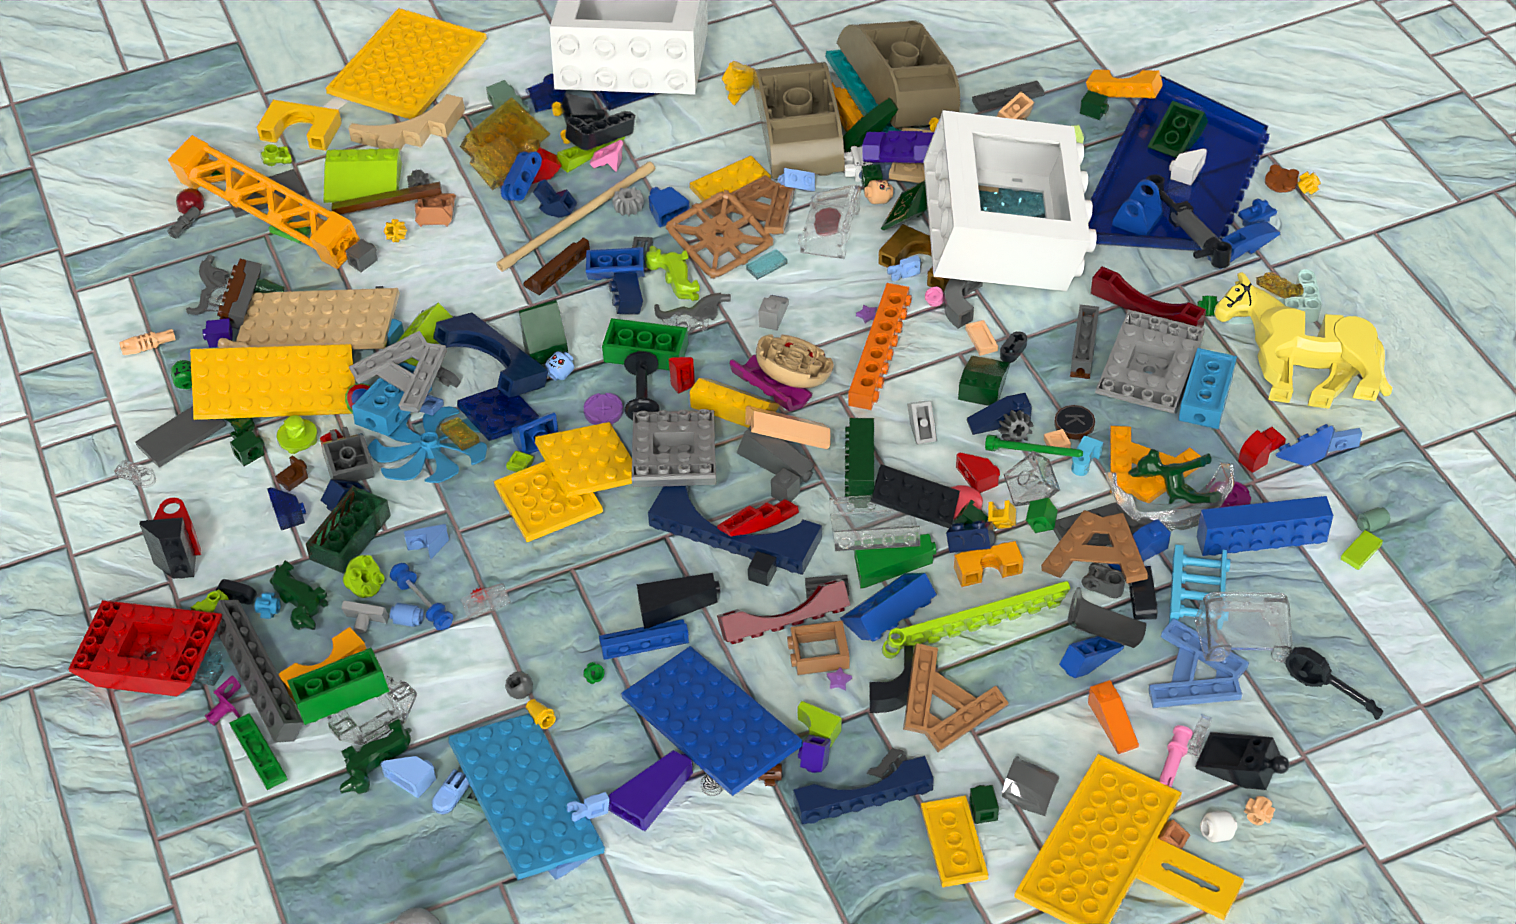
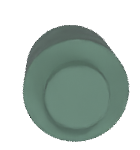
[1357,507,1390,533]

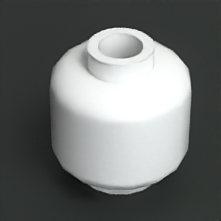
[1200,810,1237,842]

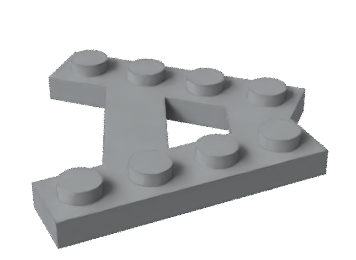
[349,331,447,413]

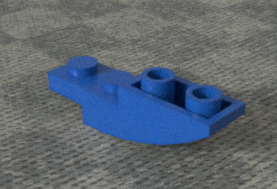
[1208,222,1281,269]

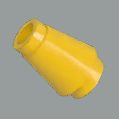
[526,699,556,729]

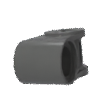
[1081,563,1125,598]

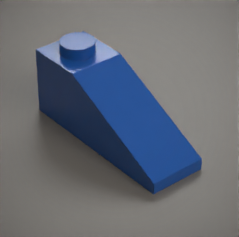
[1106,519,1171,572]
[1059,636,1124,679]

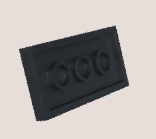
[870,464,960,528]

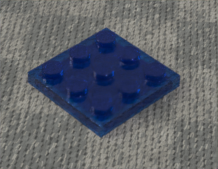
[457,387,539,441]

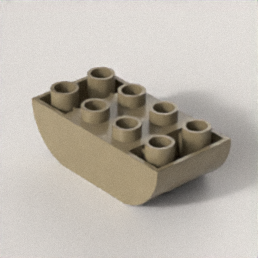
[837,20,960,130]
[753,62,845,179]

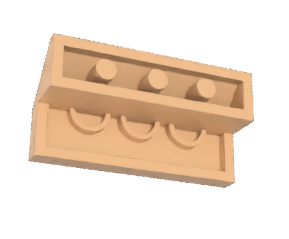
[745,406,830,449]

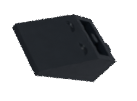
[1195,732,1290,790]

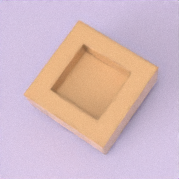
[1044,429,1071,448]

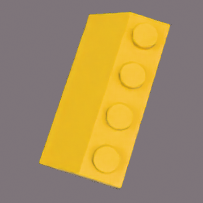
[690,378,780,428]

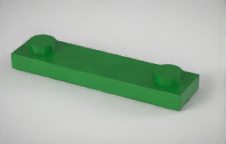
[229,713,288,790]

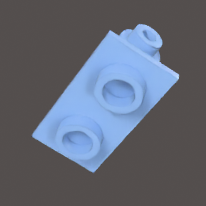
[778,168,815,191]

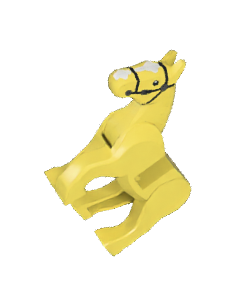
[1214,272,1392,409]

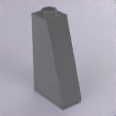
[737,426,814,484]

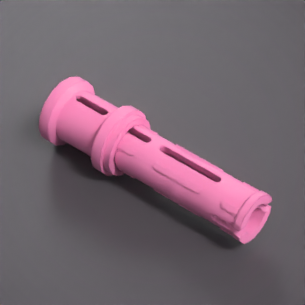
[1159,725,1193,788]

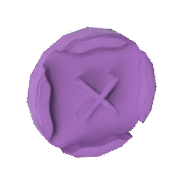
[583,392,623,425]

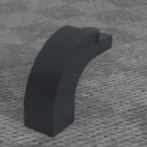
[869,646,913,713]

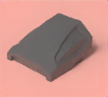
[1002,756,1059,816]

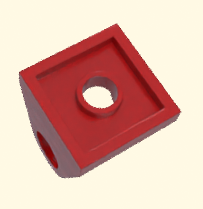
[153,497,201,556]

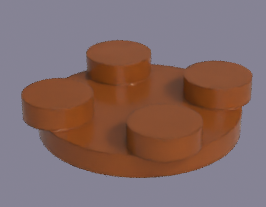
[1265,164,1299,193]

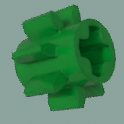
[1197,296,1219,317]

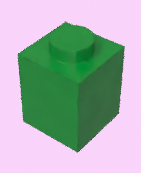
[1026,497,1058,533]

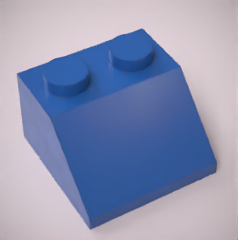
[511,413,558,455]

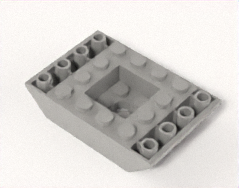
[1095,309,1205,414]
[632,409,716,487]

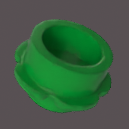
[583,662,605,684]

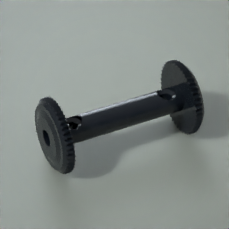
[624,351,660,421]

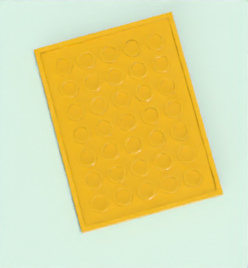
[326,8,487,119]

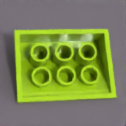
[323,148,402,203]

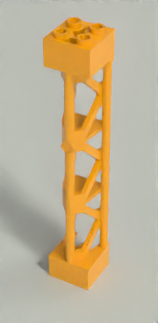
[168,135,360,270]

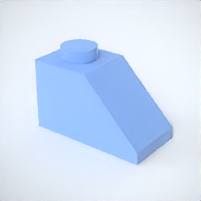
[381,756,436,798]

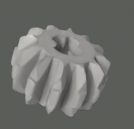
[612,186,644,216]

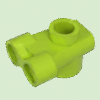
[261,144,292,166]
[190,589,229,613]

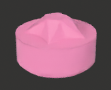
[925,287,945,307]

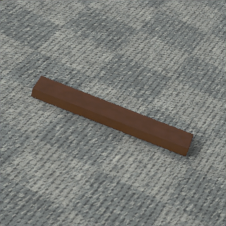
[331,182,442,215]

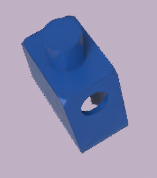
[648,187,690,228]

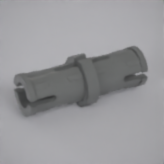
[168,206,201,239]

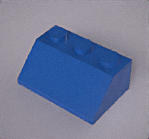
[586,247,645,280]

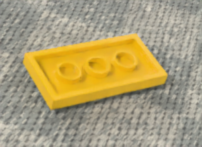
[690,156,771,202]
[921,795,988,887]

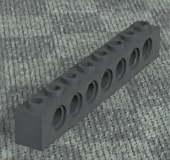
[213,600,304,743]

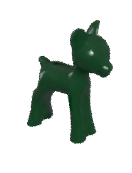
[1128,449,1221,504]

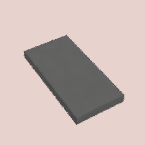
[229,169,306,218]
[135,406,226,468]

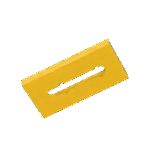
[1137,838,1245,920]

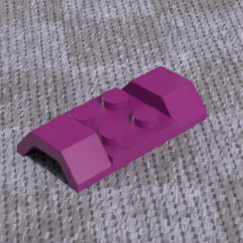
[729,355,813,412]

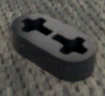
[1000,331,1027,363]
[216,579,257,605]

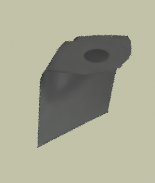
[1068,587,1147,648]

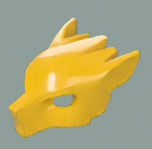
[722,61,754,105]

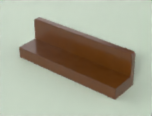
[523,237,590,296]

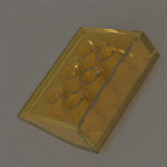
[460,97,550,175]

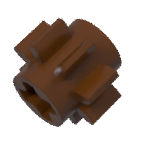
[759,763,782,786]

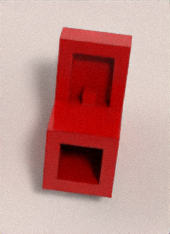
[1238,427,1286,473]

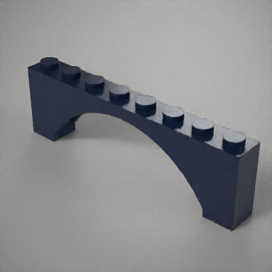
[648,486,822,575]

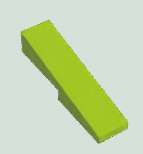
[557,137,625,173]

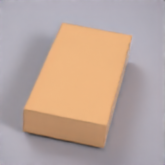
[965,320,998,356]

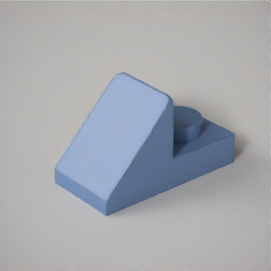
[404,524,449,559]

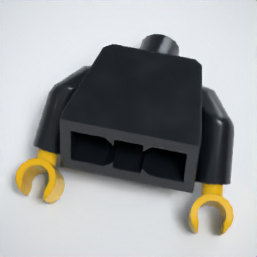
[552,93,605,144]

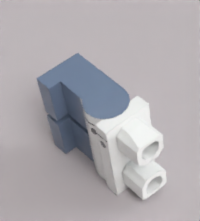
[844,146,892,182]

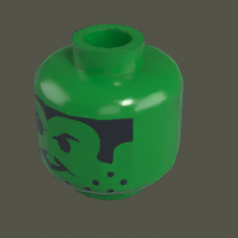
[171,360,192,389]

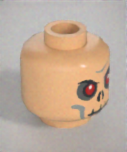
[864,180,893,204]

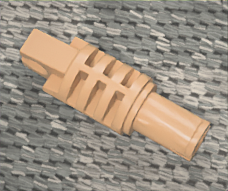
[119,329,176,355]

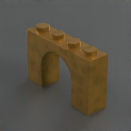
[879,224,951,292]

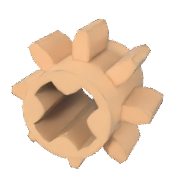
[1244,796,1275,825]

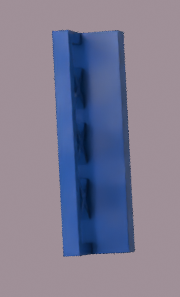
[599,619,689,660]

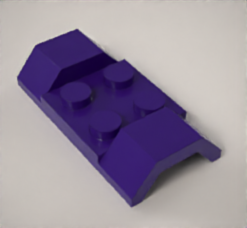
[862,131,934,163]

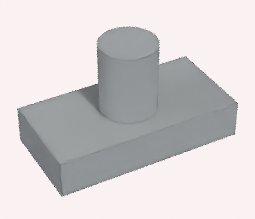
[341,600,389,633]

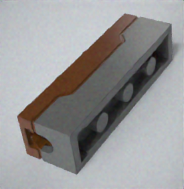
[217,258,262,330]
[1070,304,1099,379]

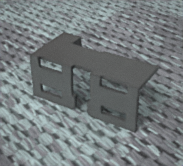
[867,748,907,780]

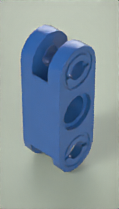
[501,152,542,201]

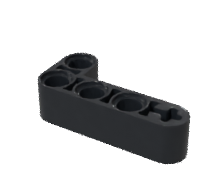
[565,111,635,150]

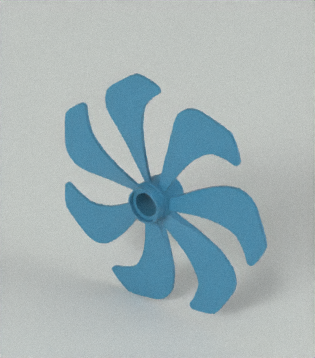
[367,406,489,483]

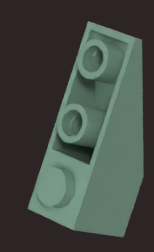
[486,80,530,124]

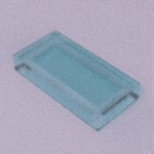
[746,249,788,280]

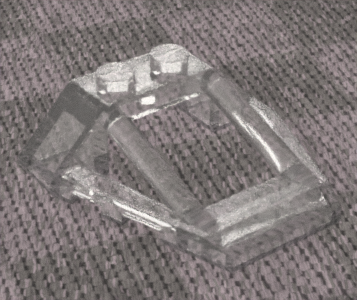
[327,676,417,745]

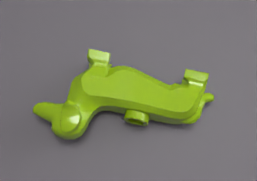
[645,246,700,301]

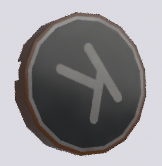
[1054,405,1095,440]

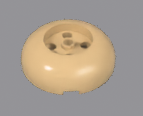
[756,334,834,388]

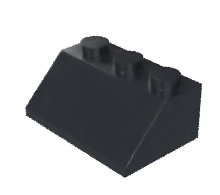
[139,518,196,579]

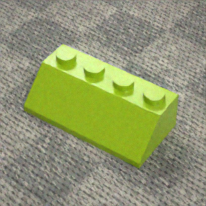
[397,302,453,366]

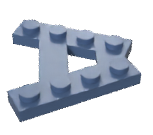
[1148,619,1249,708]

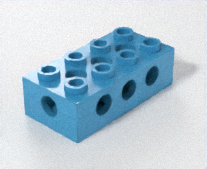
[1179,348,1237,429]
[352,362,432,436]

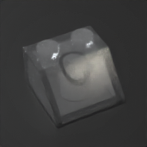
[1003,451,1060,506]

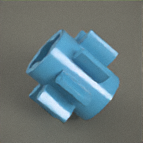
[255,592,281,619]

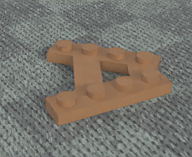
[706,175,795,234]
[1041,510,1148,583]
[903,643,1009,752]

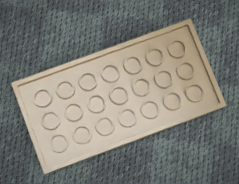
[236,288,400,350]

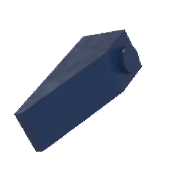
[966,393,1032,435]

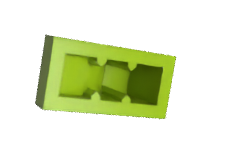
[797,701,842,748]

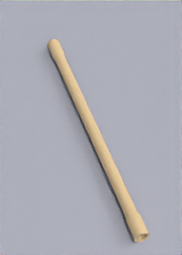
[496,161,655,272]

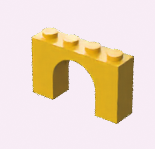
[257,100,342,151]

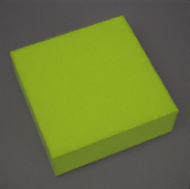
[506,450,534,472]

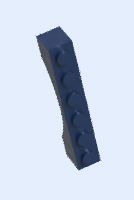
[793,756,934,825]

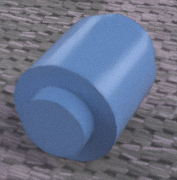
[390,603,424,627]

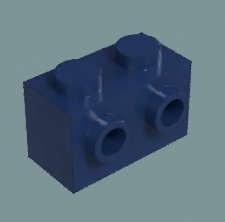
[609,273,643,314]
[946,520,995,553]

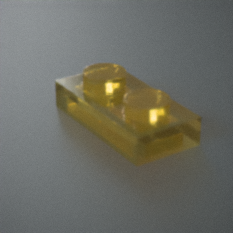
[440,417,480,450]

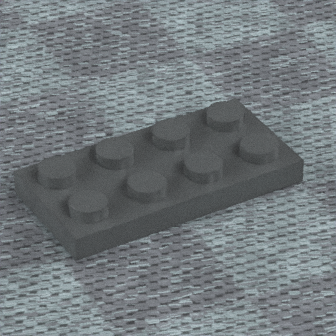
[1054,499,1145,546]

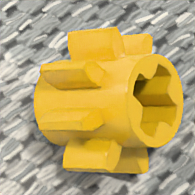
[1297,171,1321,195]
[383,219,408,242]

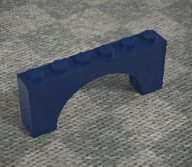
[433,312,549,398]

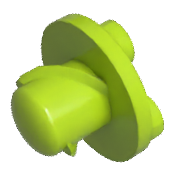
[277,415,318,454]
[343,555,385,598]

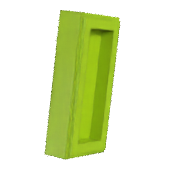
[1341,530,1383,570]

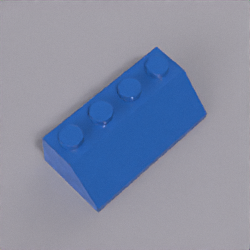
[840,573,937,642]

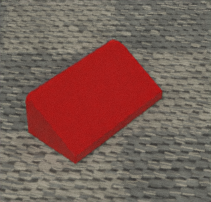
[669,357,695,394]

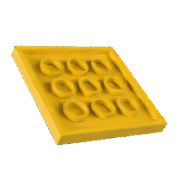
[535,422,632,498]
[494,461,603,542]

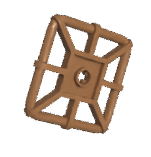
[666,190,774,279]

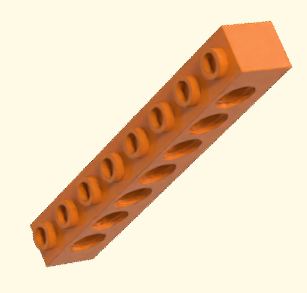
[848,283,912,410]

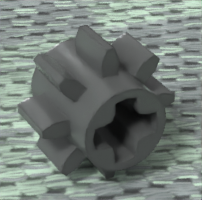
[407,170,430,188]

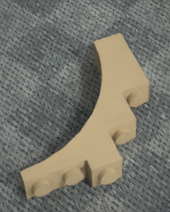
[349,94,465,151]

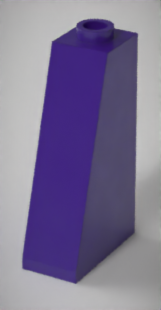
[608,750,693,832]

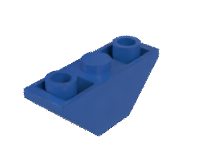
[1276,424,1335,466]

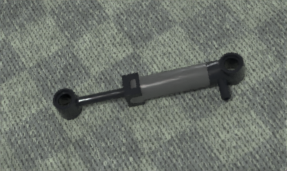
[1145,174,1232,268]

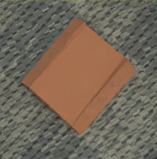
[415,193,456,227]

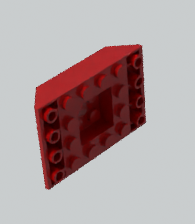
[68,600,222,697]

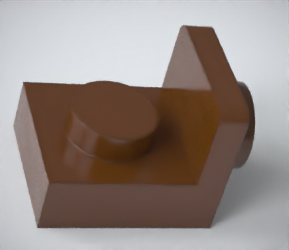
[275,455,308,492]

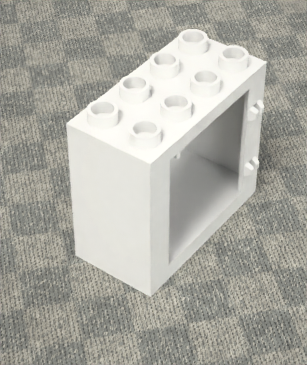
[550,0,708,94]
[923,110,1097,291]

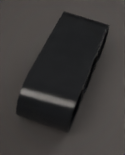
[1128,566,1157,620]

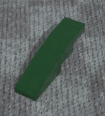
[843,98,899,153]

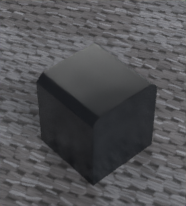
[748,551,777,586]

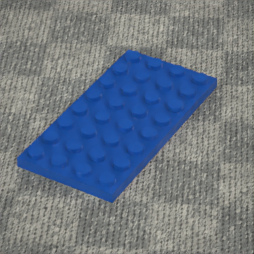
[621,646,803,796]

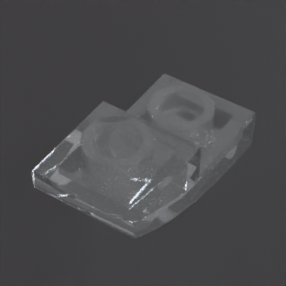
[460,583,511,620]

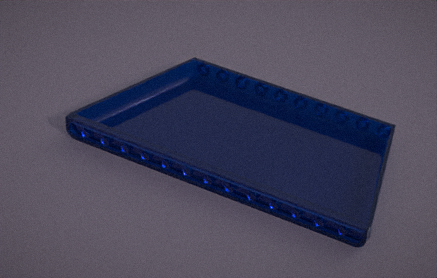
[1088,75,1270,251]

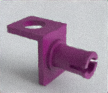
[204,675,241,726]

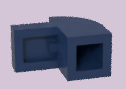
[533,179,577,218]

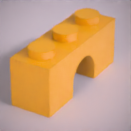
[954,541,1024,587]

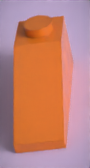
[1088,680,1139,754]

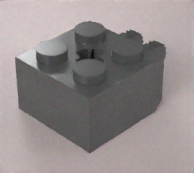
[322,426,373,481]

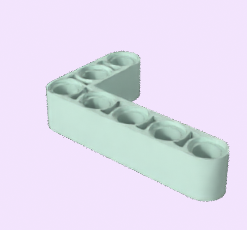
[1226,269,1322,324]

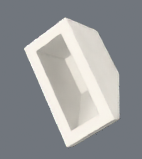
[1169,149,1207,185]

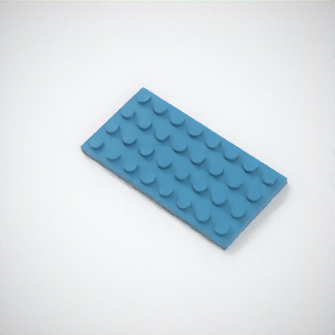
[448,713,605,880]

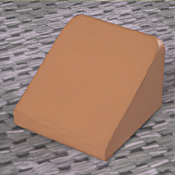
[1158,820,1190,849]

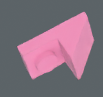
[589,140,623,172]

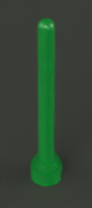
[985,434,1083,457]

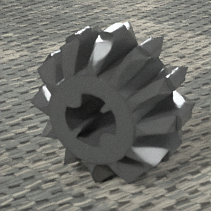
[998,410,1034,442]

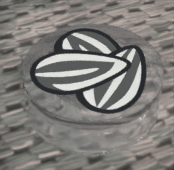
[701,774,723,796]

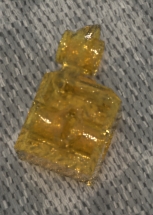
[470,135,541,190]

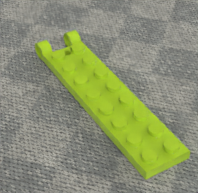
[882,581,1071,659]

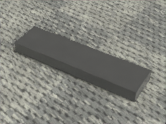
[972,80,1044,112]

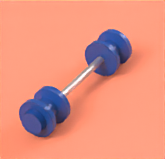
[390,563,453,630]

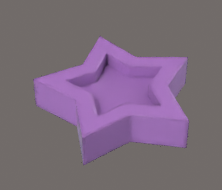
[856,304,877,323]
[827,667,852,691]

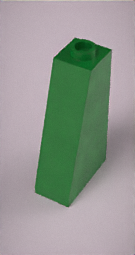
[854,534,936,589]

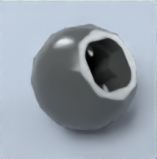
[505,671,533,699]

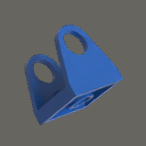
[1112,179,1163,238]

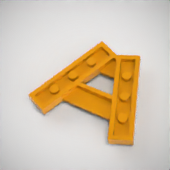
[1110,426,1201,505]

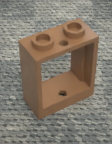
[787,621,850,675]

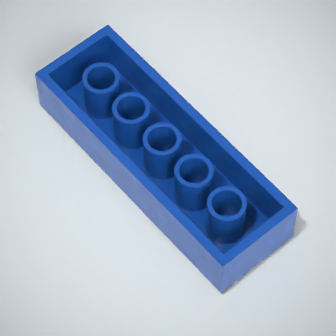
[1196,496,1334,556]

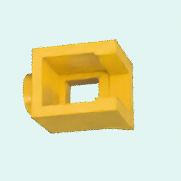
[988,500,1016,529]

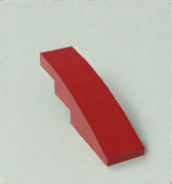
[717,499,799,536]

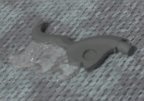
[186,254,233,318]
[654,292,731,335]

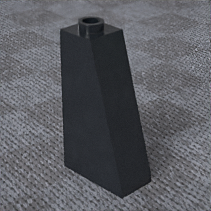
[637,573,720,629]

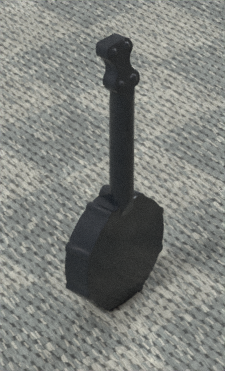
[1284,647,1383,720]

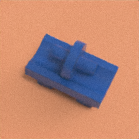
[1238,198,1277,227]

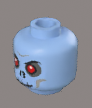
[545,352,574,381]

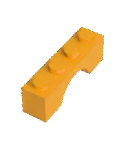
[1086,70,1163,98]
[278,627,366,702]

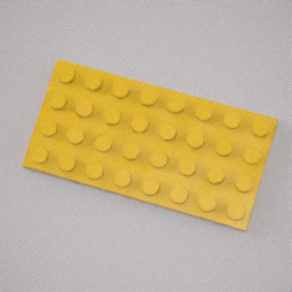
[190,344,355,420]
[1015,754,1182,924]

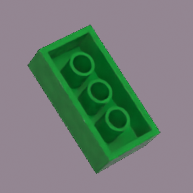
[602,318,688,370]
[287,647,390,725]

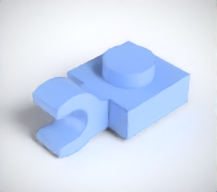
[887,255,921,281]
[567,792,609,821]

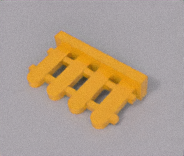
[832,83,864,132]

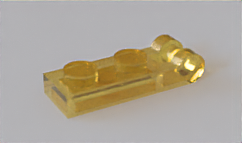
[1256,272,1304,299]

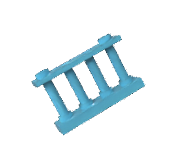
[1169,545,1230,631]

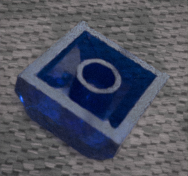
[525,74,567,113]

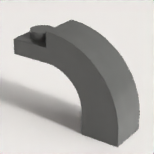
[944,279,983,329]

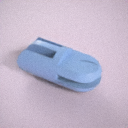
[432,769,470,815]

